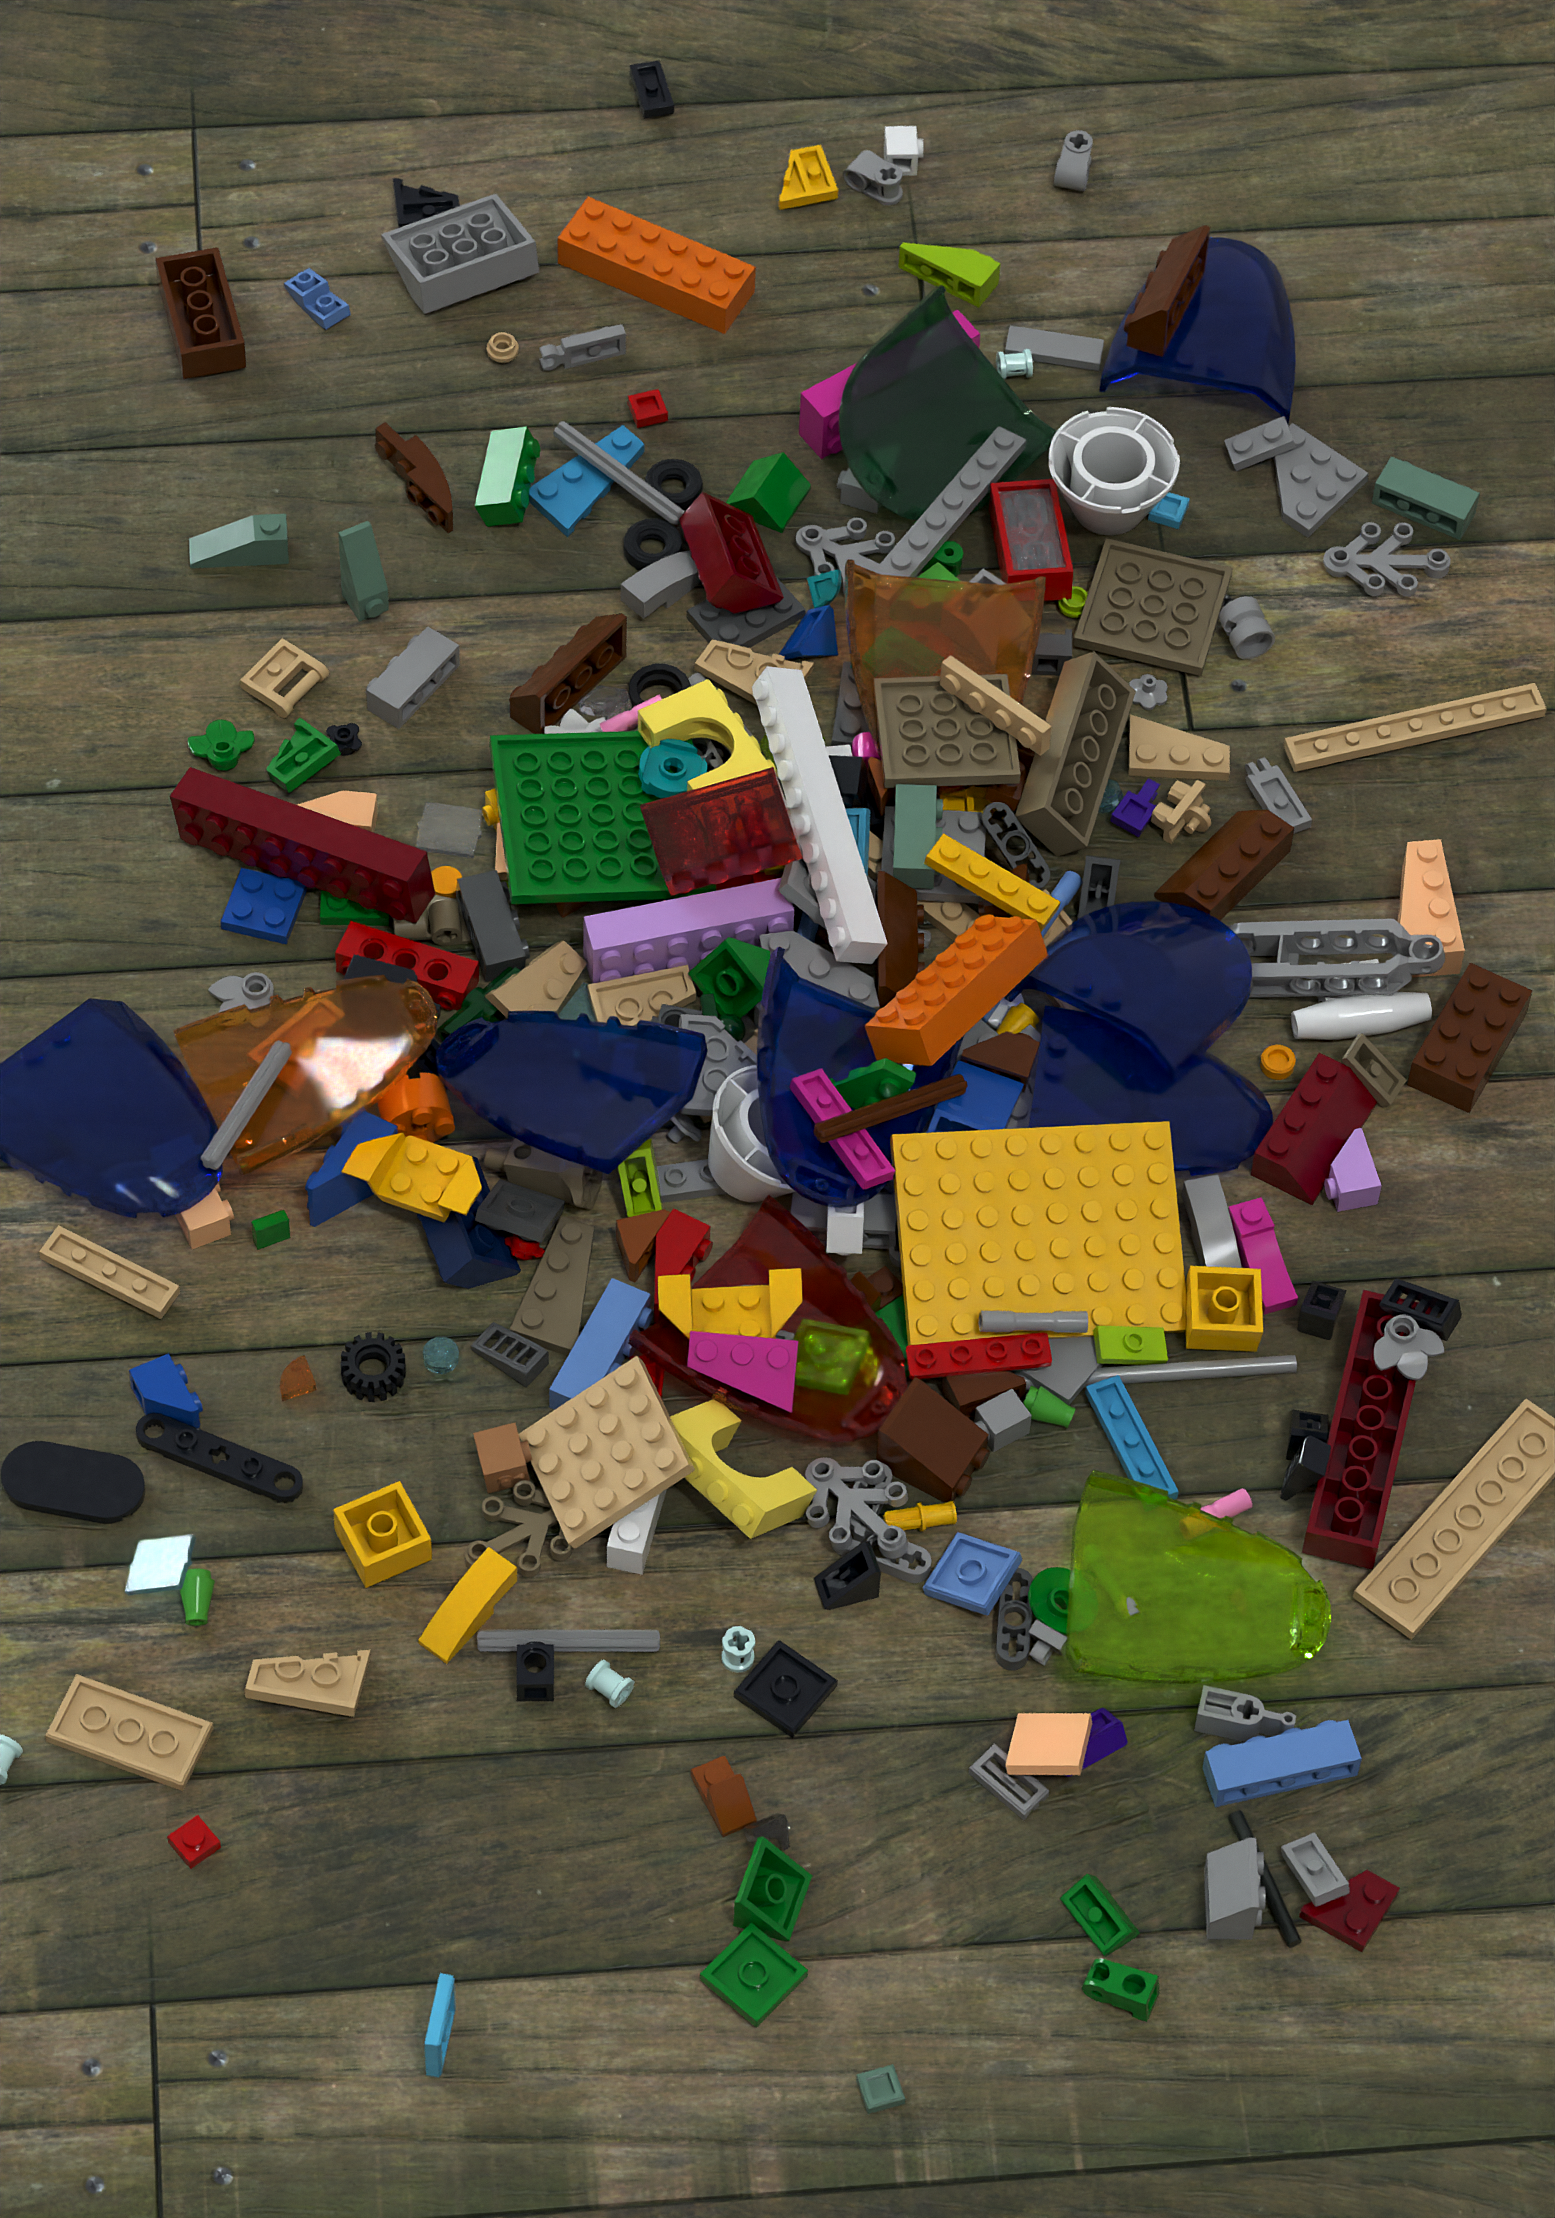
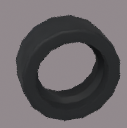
[628,664,691,710]

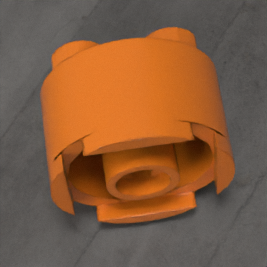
[377,1073,455,1143]

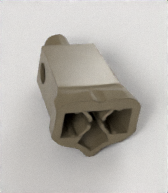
[484,1136,603,1210]

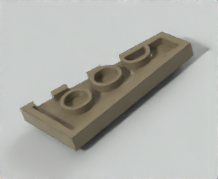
[509,1216,594,1356]

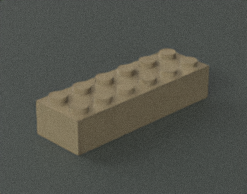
[1015,652,1136,857]

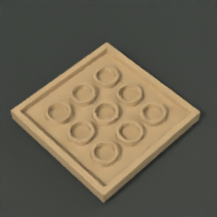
[518,1356,695,1549]

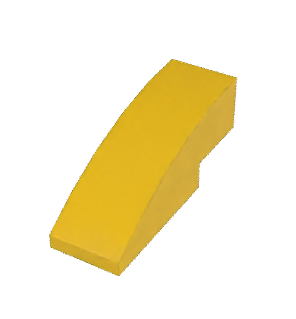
[418,1547,517,1664]

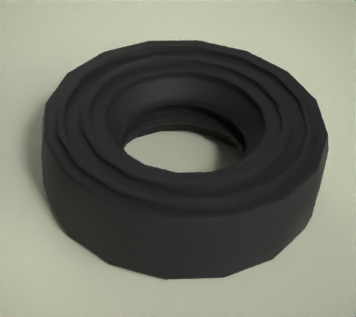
[645,459,703,512]
[624,519,682,571]

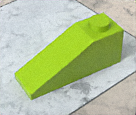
[898,243,1000,308]

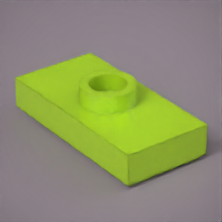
[1093,1326,1168,1365]

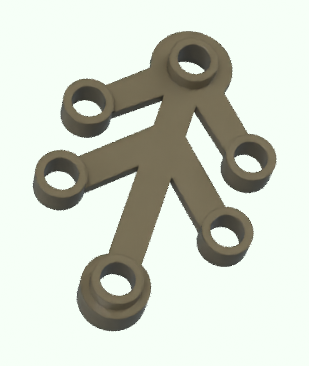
[465,1480,572,1577]

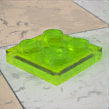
[793,1318,871,1395]

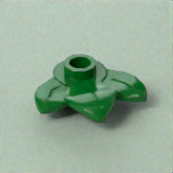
[187,719,255,770]

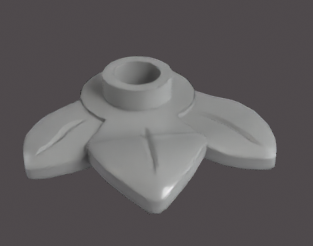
[208,972,274,1027]
[1373,1315,1444,1381]

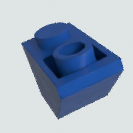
[129,1353,203,1428]

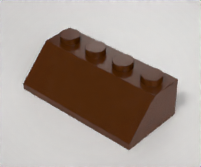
[1124,225,1210,357]
[509,613,627,734]
[1154,809,1295,934]
[875,871,925,1009]

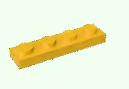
[924,833,1060,932]

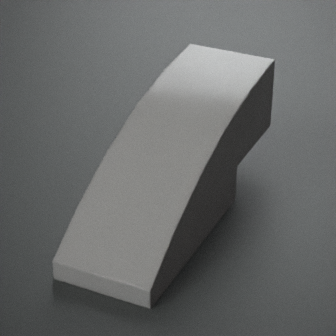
[621,550,702,619]
[1182,1174,1242,1268]

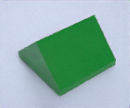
[726,452,811,533]
[688,937,772,1018]
[733,1837,813,1942]

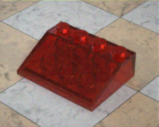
[640,767,803,896]

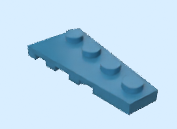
[529,425,644,537]

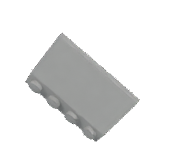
[381,193,539,314]

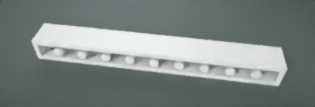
[752,666,888,964]

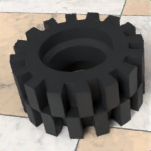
[340,1332,406,1402]

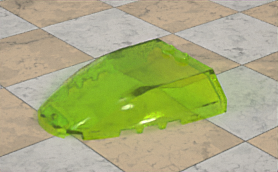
[1065,1470,1331,1684]

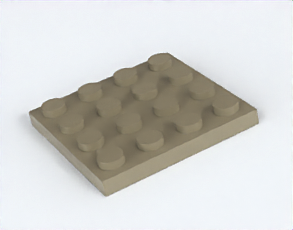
[1073,538,1233,676]
[873,674,1021,788]

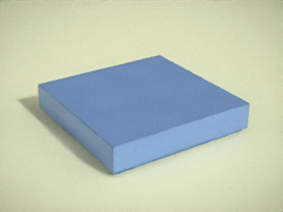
[922,1532,1022,1616]

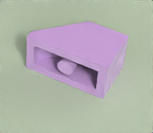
[1324,1128,1381,1212]

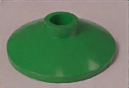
[1028,1567,1098,1635]

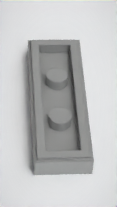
[1005,325,1104,371]

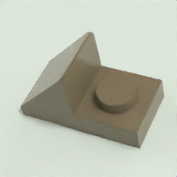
[1342,1033,1407,1107]

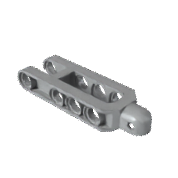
[1221,919,1445,998]

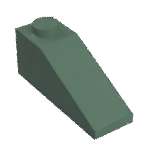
[189,514,289,568]
[338,521,389,622]

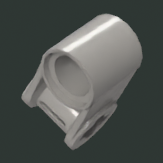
[1054,130,1093,192]
[843,150,903,205]

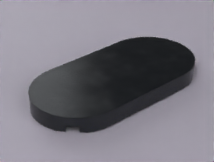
[1,1441,145,1524]

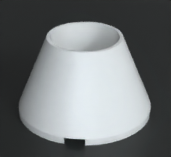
[1048,407,1180,535]
[708,1065,840,1202]

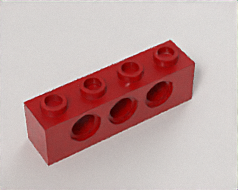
[335,921,479,1011]

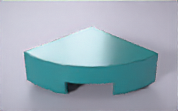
[807,569,842,608]

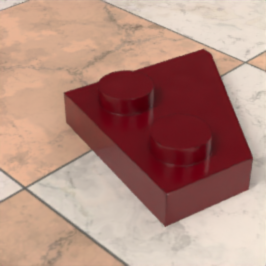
[1299,1870,1400,1952]

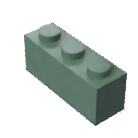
[1372,456,1480,540]
[893,784,943,889]

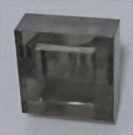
[742,1813,791,1850]

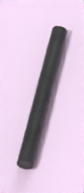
[1229,1810,1302,1948]

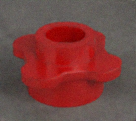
[505,1234,545,1260]

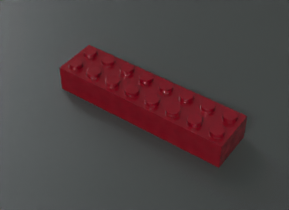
[170,767,435,924]
[1302,1290,1433,1570]

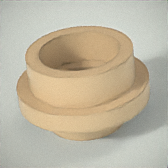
[487,332,519,363]

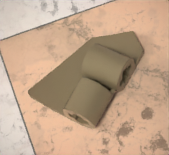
[392,894,472,946]

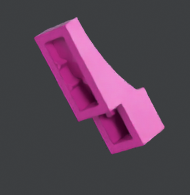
[1228,1197,1298,1315]

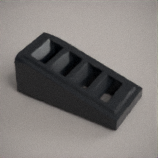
[1379,1278,1462,1341]
[1280,1436,1331,1501]

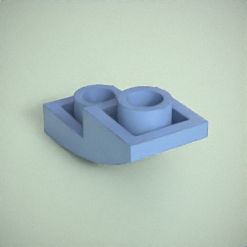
[284,268,351,330]

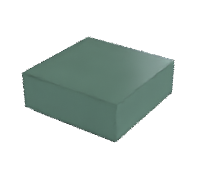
[856,2064,905,2114]

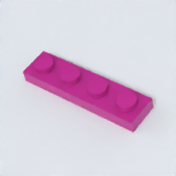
[789,1068,895,1190]

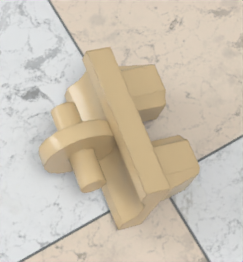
[1151,780,1212,844]

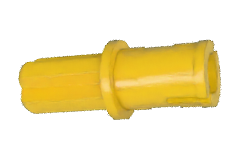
[883,1501,957,1532]

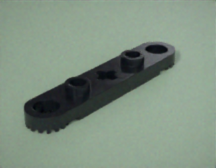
[136,1413,303,1504]

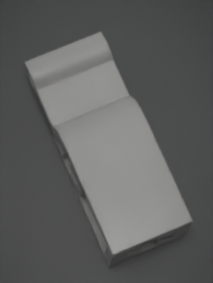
[1194,1685,1296,1741]

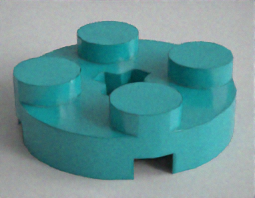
[638,739,707,803]

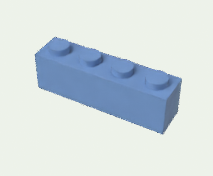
[549,1278,654,1409]
[1202,1720,1361,1807]

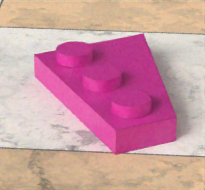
[687,1331,799,1413]

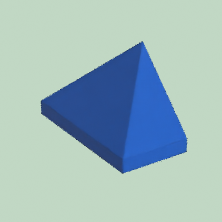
[778,605,838,660]

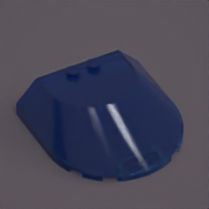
[1004,901,1252,1083]

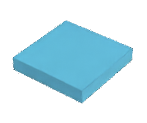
[424,1973,456,2077]

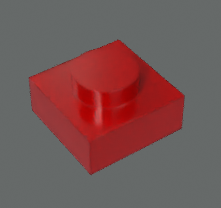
[628,389,668,428]
[167,1815,221,1869]

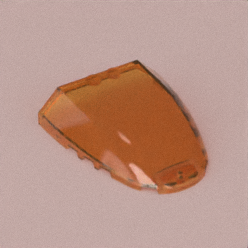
[845,559,1046,795]
[173,975,438,1177]

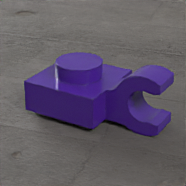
[1110,778,1160,837]

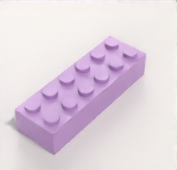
[583,878,794,984]

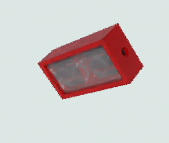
[989,479,1074,603]

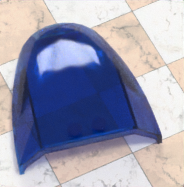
[1099,237,1296,425]
[757,946,964,1208]
[0,998,223,1219]
[1028,1004,1273,1176]
[435,1011,708,1174]

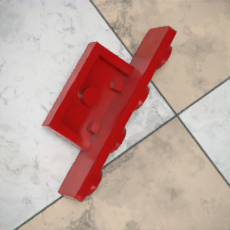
[906,1332,1052,1380]

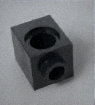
[517,1641,554,1701]

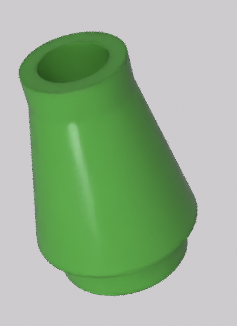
[1023,1385,1076,1428]
[178,1569,215,1626]

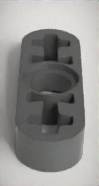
[980,802,1050,889]
[995,1568,1033,1671]

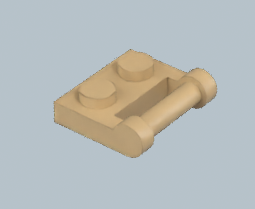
[240,638,329,718]

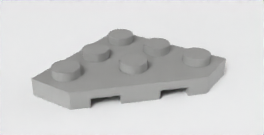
[1273,423,1369,538]
[759,930,880,1027]
[679,1014,766,1116]

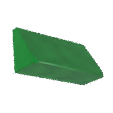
[1060,1874,1140,1956]

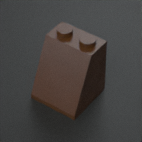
[876,1377,990,1503]

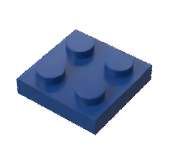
[221,868,307,945]

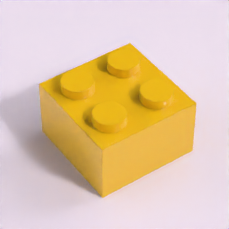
[1185,1266,1263,1352]
[333,1481,432,1588]

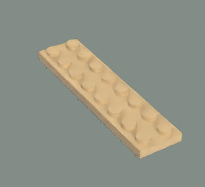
[1353,1399,1555,1640]

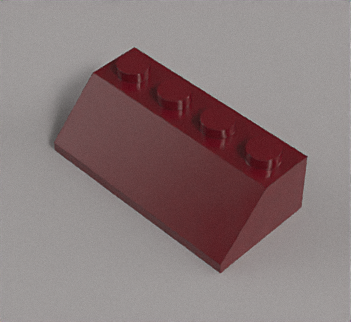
[679,492,784,613]
[1251,1053,1377,1206]

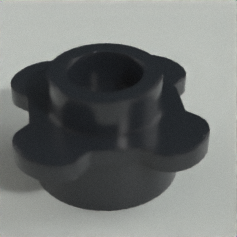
[326,723,362,756]

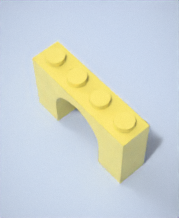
[638,679,778,825]
[670,1398,817,1539]

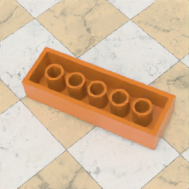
[558,196,756,334]
[865,914,1048,1066]

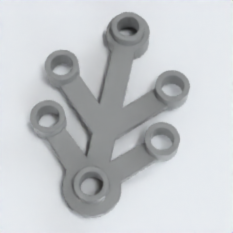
[796,517,895,598]
[1323,522,1450,597]
[805,1457,908,1559]

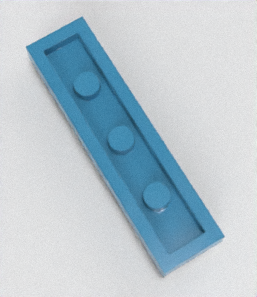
[1085,1375,1179,1510]

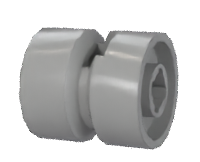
[1218,596,1275,659]

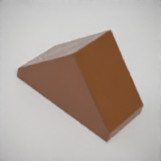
[616,1209,670,1283]

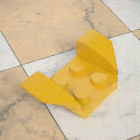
[341,1133,482,1222]
[658,1268,803,1342]

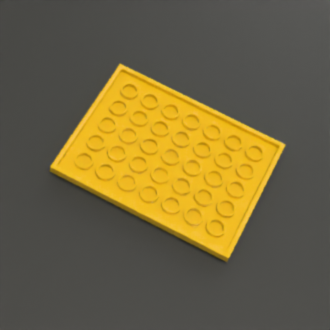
[890,1121,1187,1345]

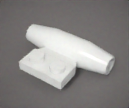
[1291,959,1432,1040]

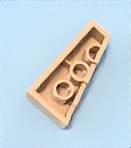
[1398,839,1465,978]

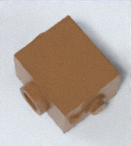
[473,1423,532,1493]

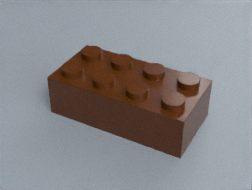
[155,247,246,379]
[1407,963,1533,1114]

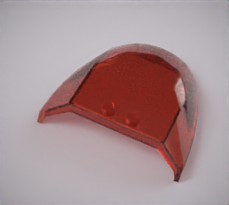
[628,1195,908,1442]

